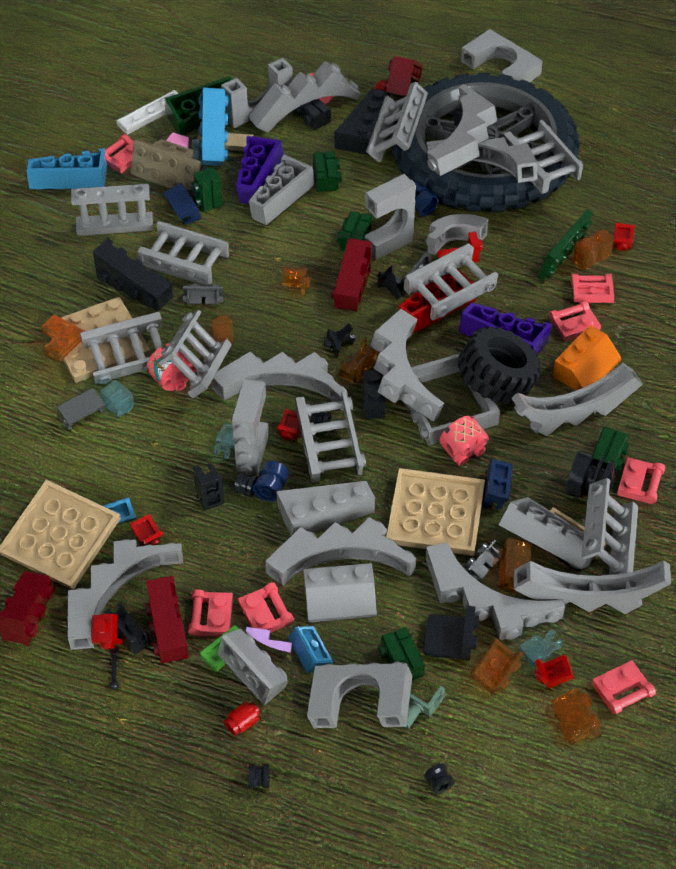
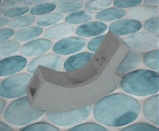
[426,214,488,255]

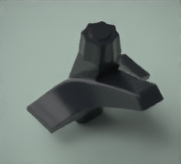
[377,265,405,300]
[324,323,355,358]

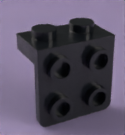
[424,605,479,661]

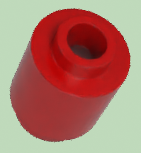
[223,701,260,736]

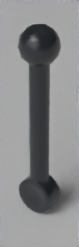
[109,647,119,690]

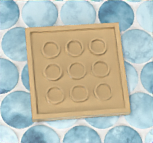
[45,296,151,383]
[386,468,485,556]
[0,480,121,590]

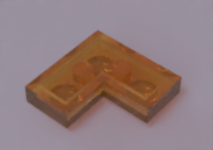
[41,314,85,362]

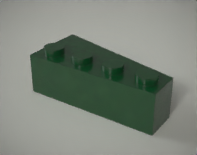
[164,76,232,136]

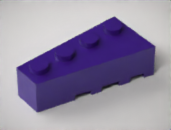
[236,136,284,205]
[459,303,552,355]

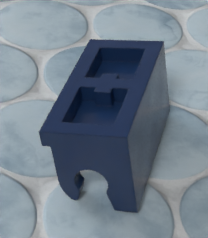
[164,183,202,225]
[481,459,513,509]

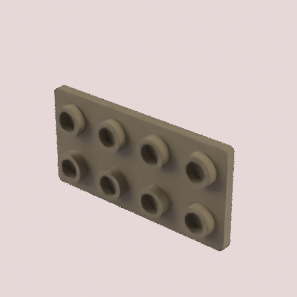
[131,139,201,196]

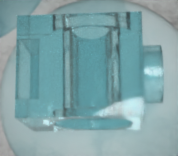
[100,380,134,418]

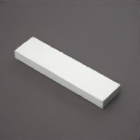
[116,90,178,135]

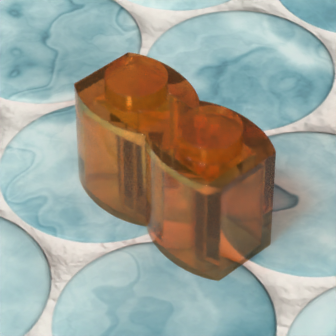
[573,229,614,269]

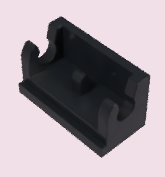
[193,463,225,511]
[104,603,153,655]

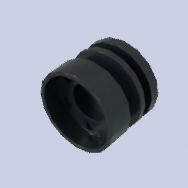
[565,451,616,500]

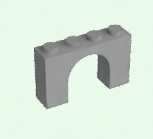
[461,29,542,82]
[221,58,293,128]
[365,174,416,260]
[232,379,269,476]
[307,662,412,728]

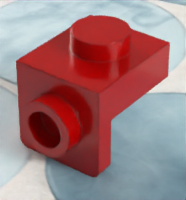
[612,223,635,251]
[277,409,300,441]
[129,514,164,546]
[92,614,123,649]
[534,654,575,688]

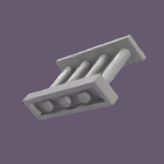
[366,82,428,162]
[503,120,583,194]
[71,184,154,236]
[137,221,229,286]
[404,243,498,321]
[158,309,232,399]
[80,312,164,384]
[295,390,366,483]
[582,478,638,575]

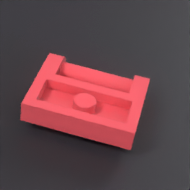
[105,134,134,174]
[571,273,614,303]
[549,300,601,342]
[617,457,665,504]
[238,583,295,633]
[188,589,233,637]
[592,660,656,715]

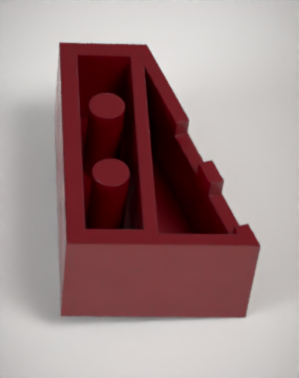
[386,56,424,96]
[331,238,372,311]
[0,571,54,646]
[145,576,189,664]

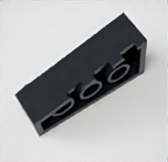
[335,89,389,155]
[93,238,173,311]

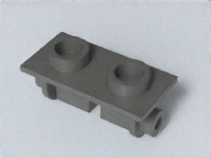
[183,284,224,305]
[463,540,502,582]

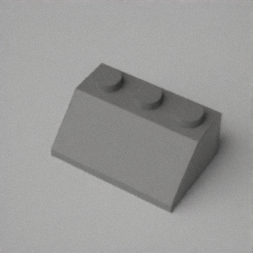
[304,563,377,623]
[218,629,288,706]

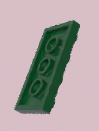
[537,209,594,282]

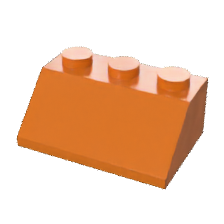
[552,325,621,391]

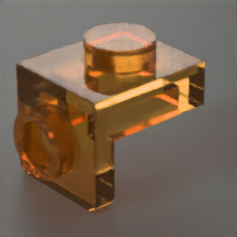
[282,267,311,295]
[212,316,234,344]

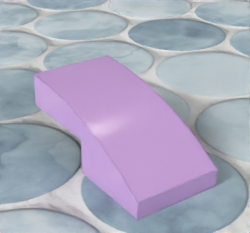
[246,627,292,652]

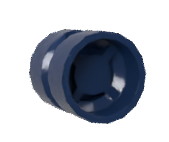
[414,181,438,217]
[252,461,289,502]

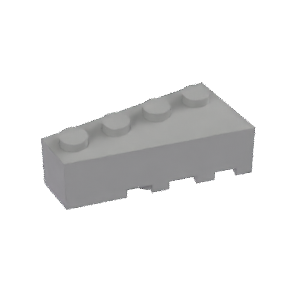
[249,155,315,225]
[276,481,375,536]
[499,497,594,569]

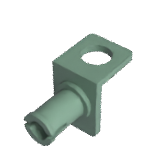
[405,686,445,729]

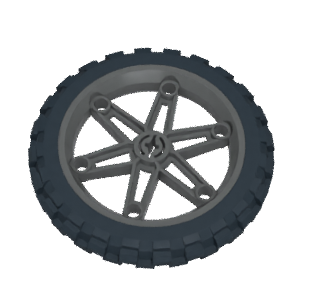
[391,73,580,213]

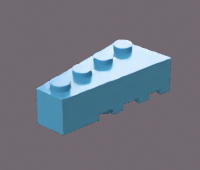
[198,88,228,166]
[26,148,107,190]

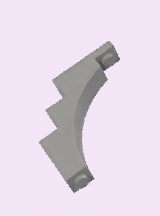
[427,84,497,176]

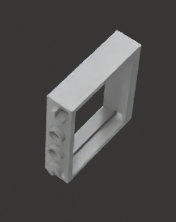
[404,354,500,446]

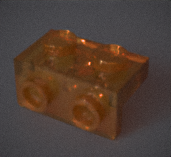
[470,639,524,694]
[552,688,602,745]

